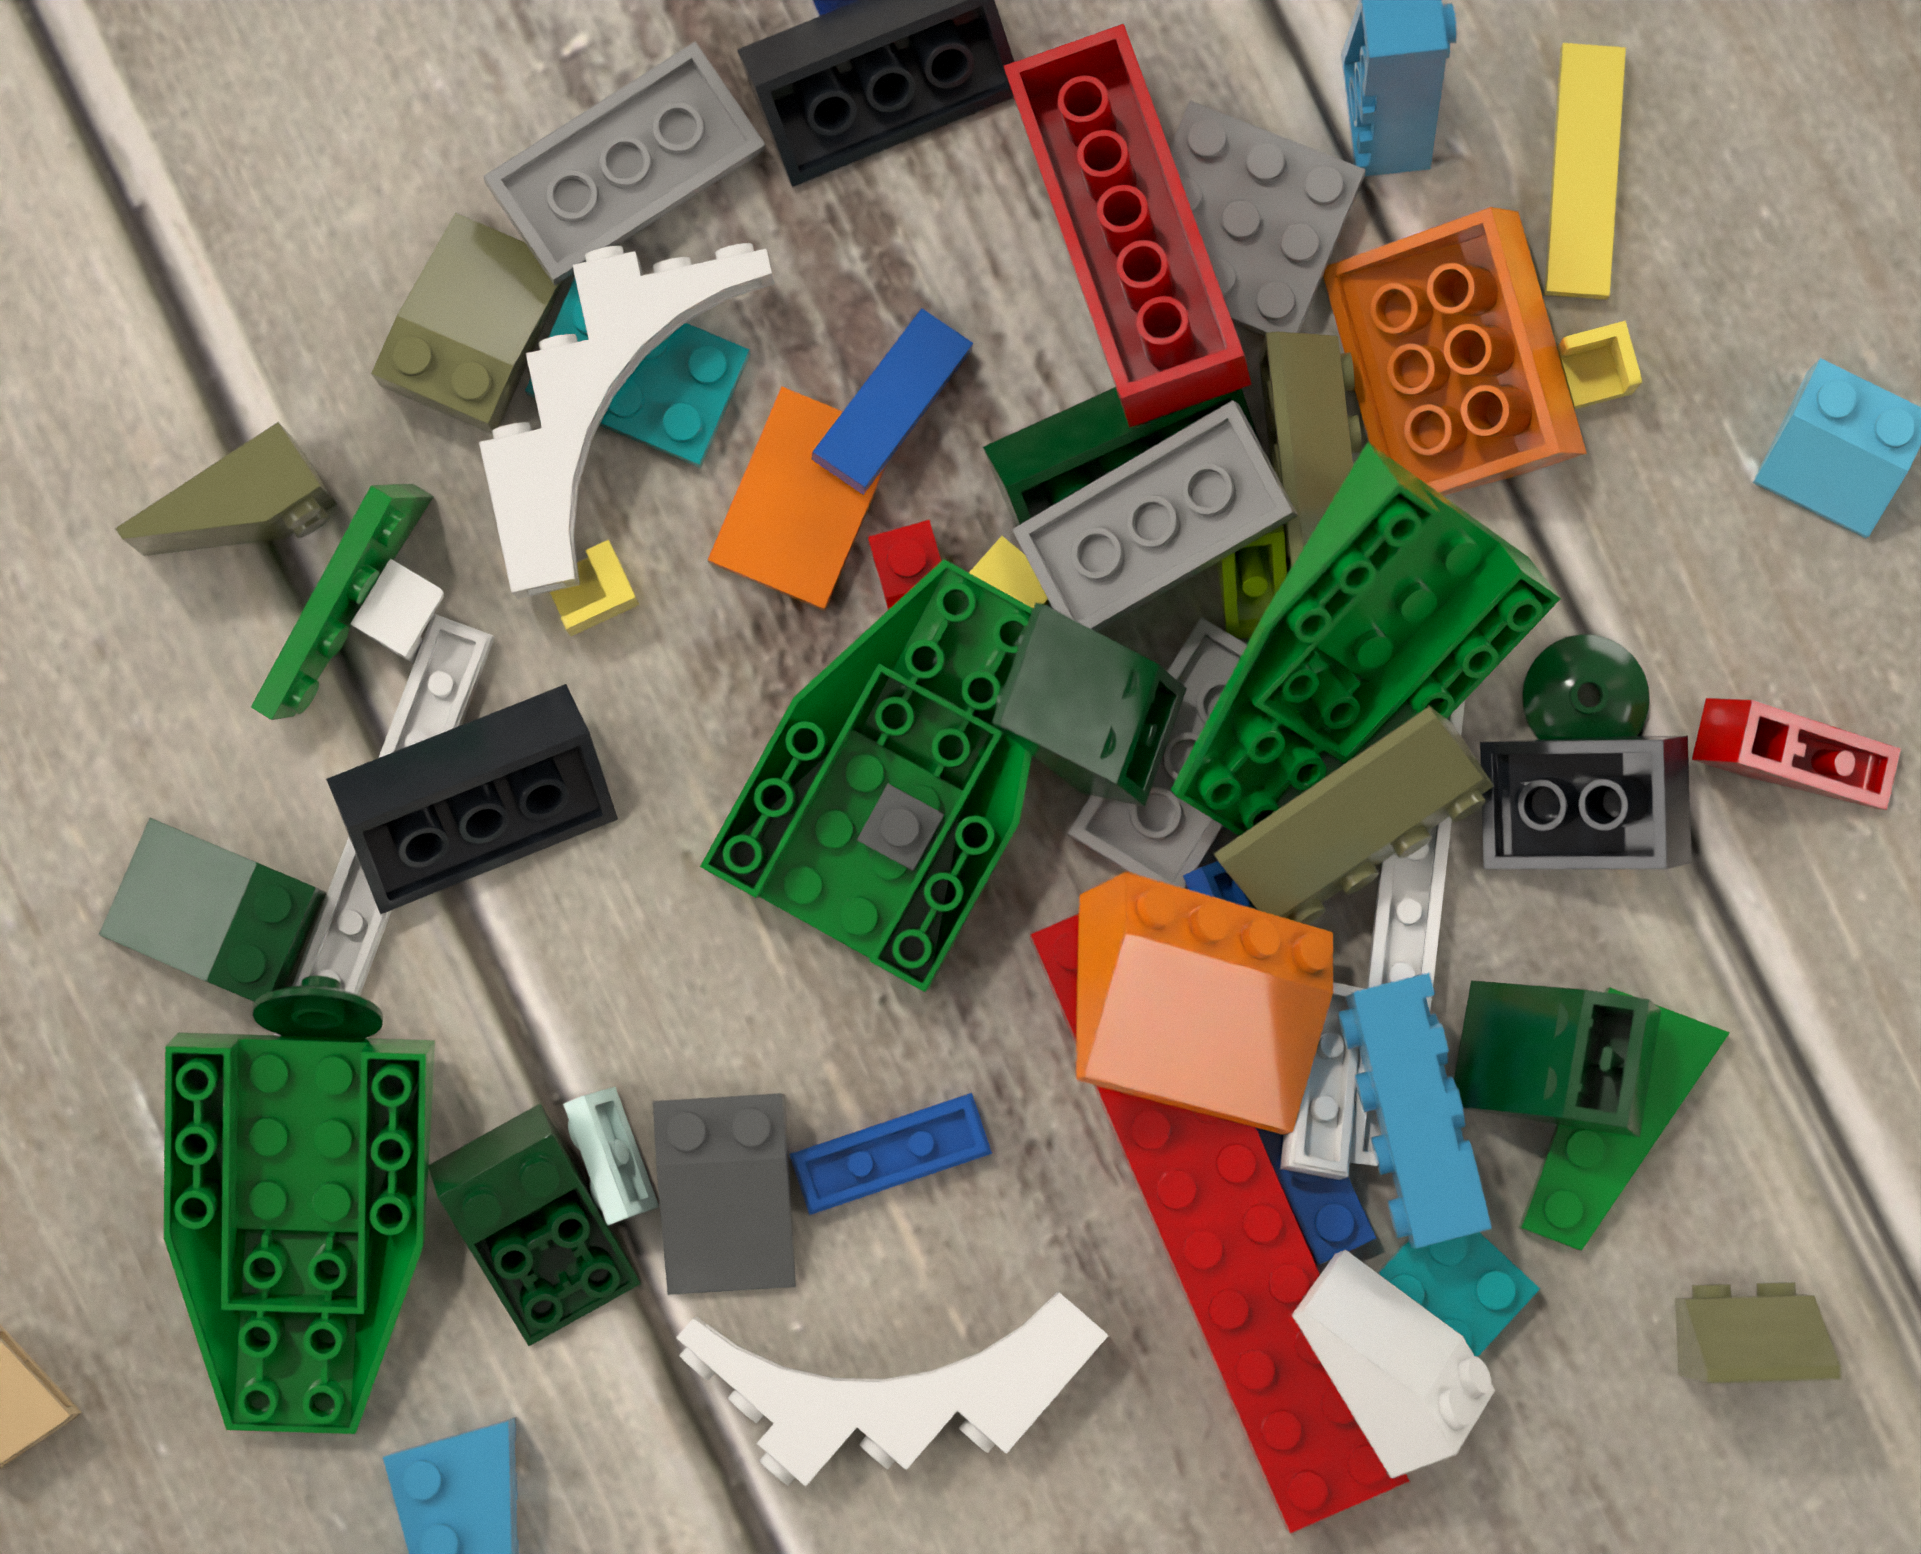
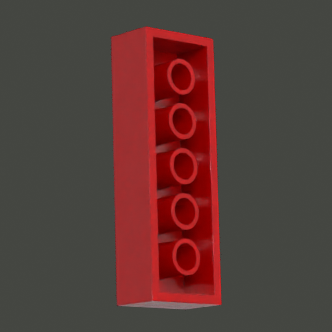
[1003,23,1252,427]

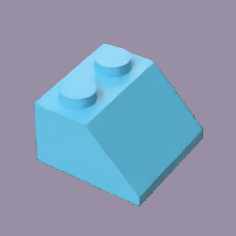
[1752,358,1921,539]

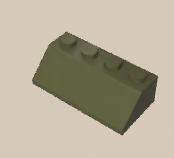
[1258,331,1362,575]
[1214,706,1494,925]

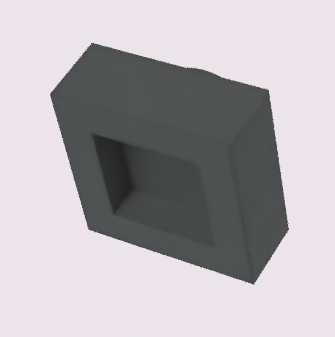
[857,783,945,871]

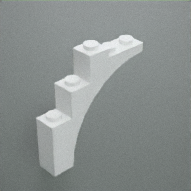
[479,243,774,599]
[676,1291,1108,1487]

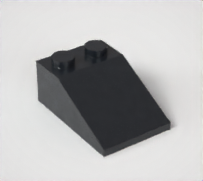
[1480,735,1692,869]

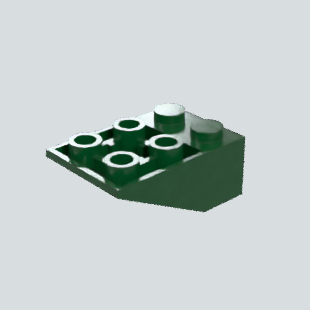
[992,603,1187,806]
[1454,980,1661,1138]
[429,1103,641,1346]

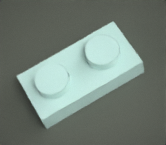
[563,1087,659,1225]

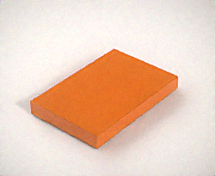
[707,386,888,611]

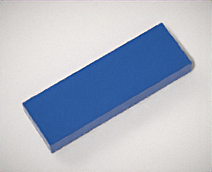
[811,308,973,495]
[789,1093,992,1215]

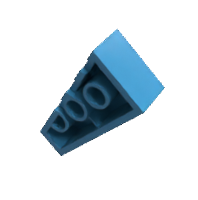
[1341,0,1457,177]
[1338,972,1492,1248]
[383,1417,519,1554]

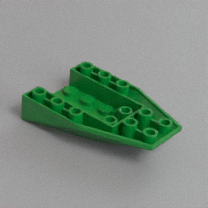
[1171,442,1561,836]
[700,559,1033,992]
[163,1032,435,1434]

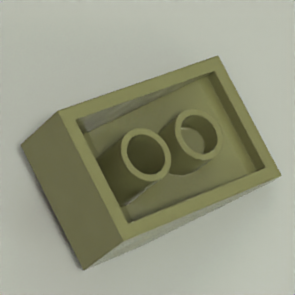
[371,213,565,434]
[115,422,337,556]
[1675,1282,1841,1383]

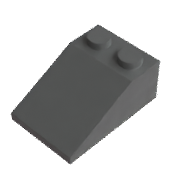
[653,1093,796,1295]

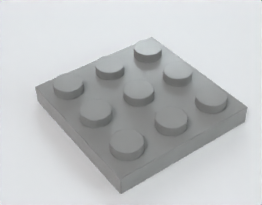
[1170,101,1365,336]

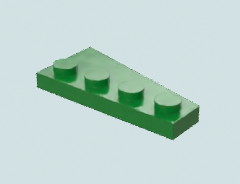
[251,484,434,720]
[1518,987,1730,1251]

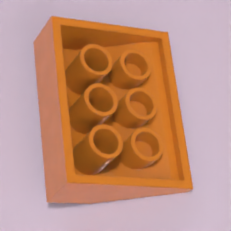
[1323,207,1587,496]
[1076,872,1333,1135]

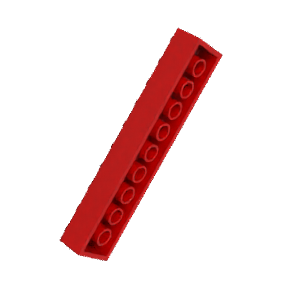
[1029,913,1410,1534]

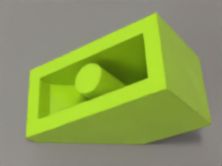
[1217,525,1287,639]

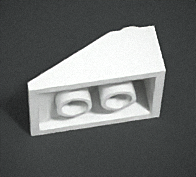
[1293,1250,1495,1478]

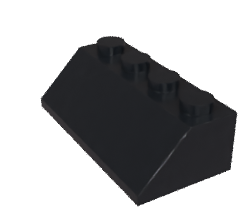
[737,0,1015,187]
[326,684,618,915]

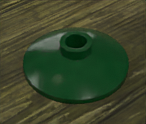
[1522,634,1650,739]
[252,976,383,1038]

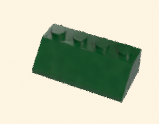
[983,387,1261,527]

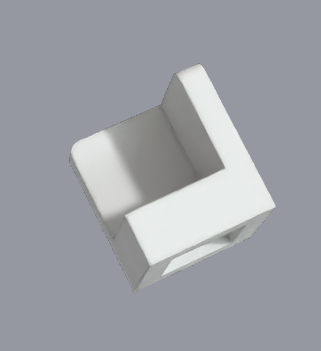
[351,559,444,664]

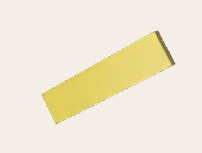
[1544,43,1626,300]

